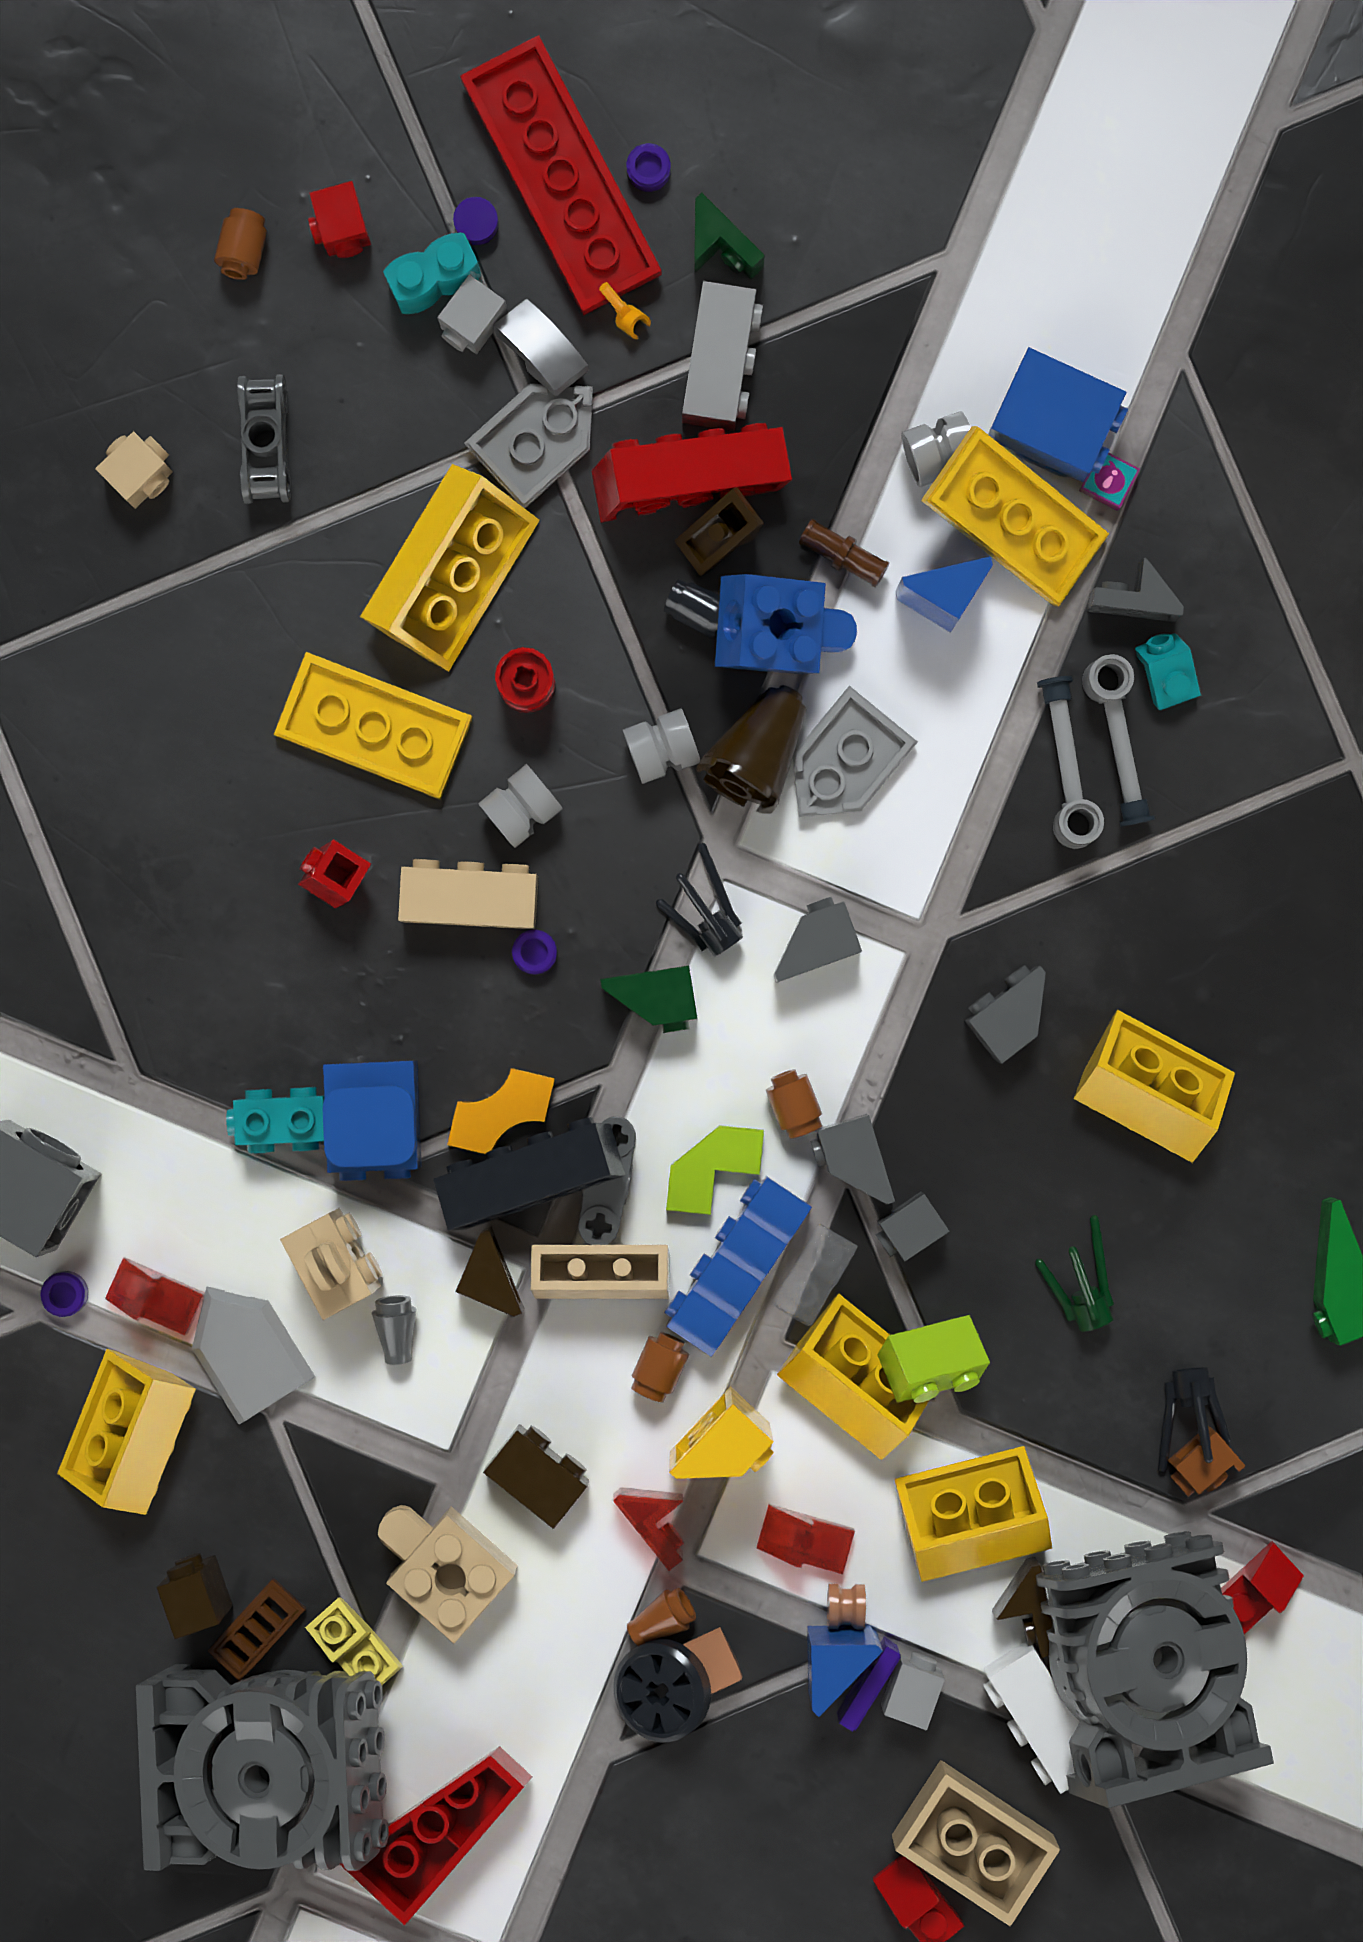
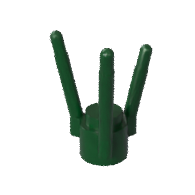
[1035,1215,1114,1332]

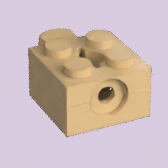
[280,1207,383,1320]
[378,1505,518,1644]

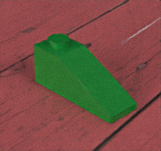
[1312,1197,1363,1346]

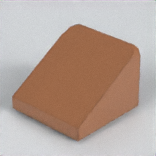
[683,1627,743,1694]

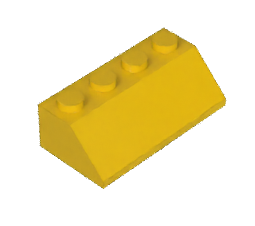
[360,464,540,672]

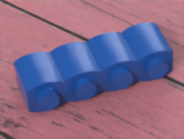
[664,1176,812,1357]

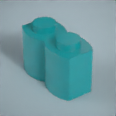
[383,233,482,314]

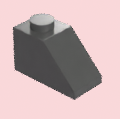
[773,897,862,983]
[810,1114,895,1204]

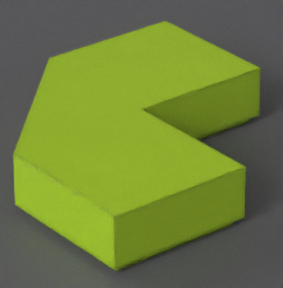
[666,1125,764,1215]

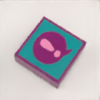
[1079,453,1140,511]

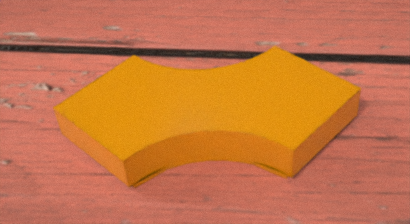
[447,1068,555,1154]

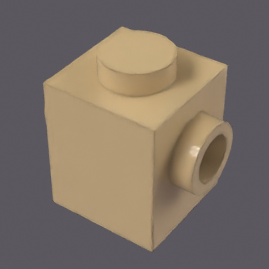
[95,431,173,509]

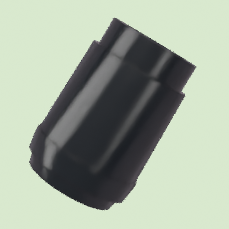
[664,579,720,639]

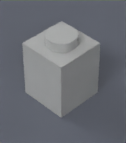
[437,274,508,354]
[881,1652,945,1730]

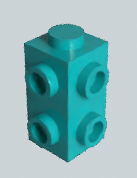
[226,1087,324,1153]

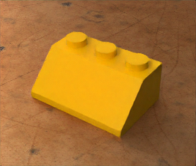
[1074,1010,1235,1163]
[777,1294,929,1460]
[57,1349,196,1515]
[669,1386,774,1479]
[895,1446,1053,1582]

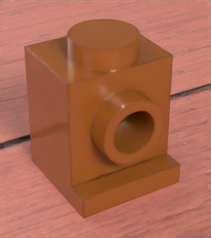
[1168,1426,1245,1497]

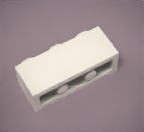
[983,1641,1080,1794]

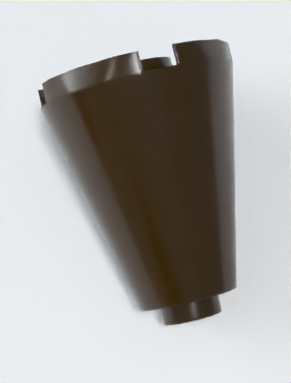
[696,685,807,814]

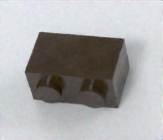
[483,1424,589,1529]
[157,1553,233,1639]

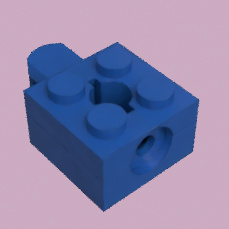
[715,574,857,674]

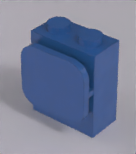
[988,347,1128,482]
[323,1060,422,1181]

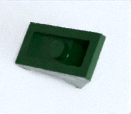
[694,192,765,279]

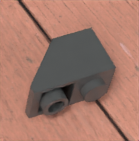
[965,965,1046,1063]

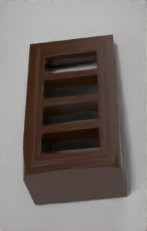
[208,1578,306,1681]

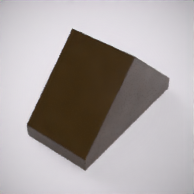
[455,1226,525,1317]

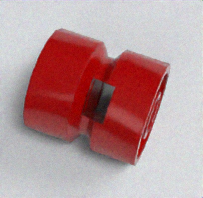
[495,647,556,713]

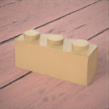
[398,859,539,930]
[531,1245,670,1299]

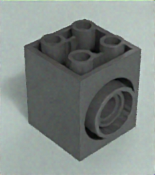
[0,1120,102,1257]

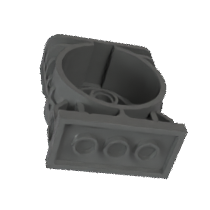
[1035,1531,1274,1808]
[136,1664,389,1871]

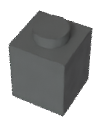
[876,1191,950,1261]

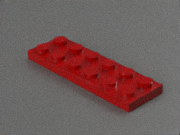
[460,35,662,316]

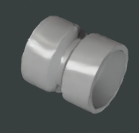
[901,411,971,487]
[623,708,700,784]
[478,764,563,848]

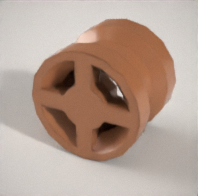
[827,1584,866,1630]

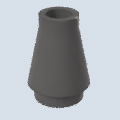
[372,1295,416,1365]

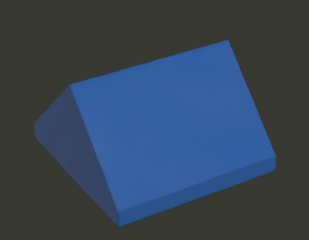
[895,556,993,633]
[807,1625,883,1717]

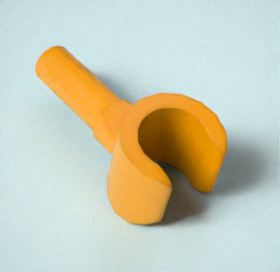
[599,282,651,339]

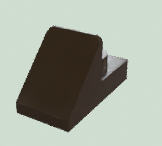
[674,487,763,576]
[992,1557,1053,1658]

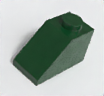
[600,965,698,1033]

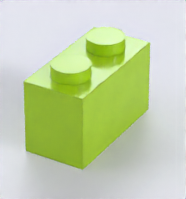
[877,1315,990,1403]

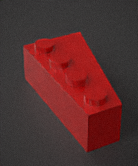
[591,423,792,523]

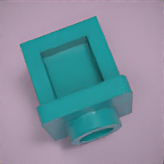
[1135,633,1201,710]

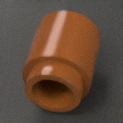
[214,208,267,280]
[765,1069,823,1139]
[631,1332,689,1403]

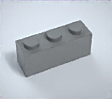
[682,281,763,431]

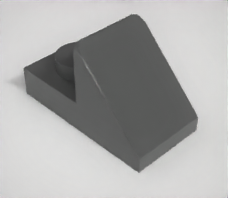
[1087,557,1184,622]

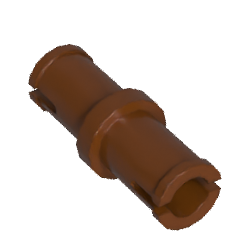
[799,519,890,588]

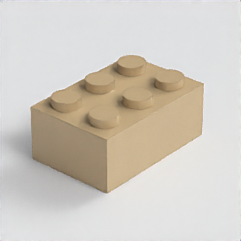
[892,1760,1060,1926]

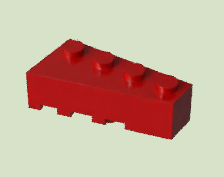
[340,1746,533,1926]

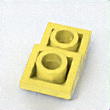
[305,1597,403,1685]

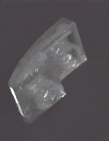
[771,1223,858,1327]

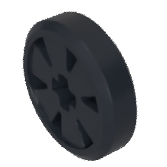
[613,1639,711,1743]

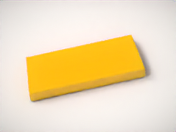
[921,426,1109,606]
[274,652,473,800]

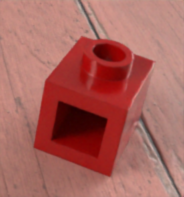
[308,181,371,258]
[298,839,371,909]

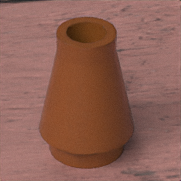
[627,1588,696,1646]

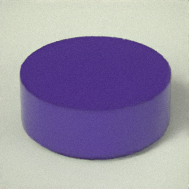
[626,143,671,192]
[453,197,499,245]
[512,930,557,974]
[40,1271,88,1317]

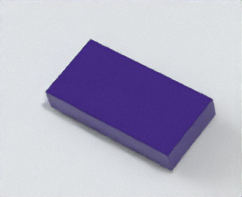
[837,1637,901,1732]

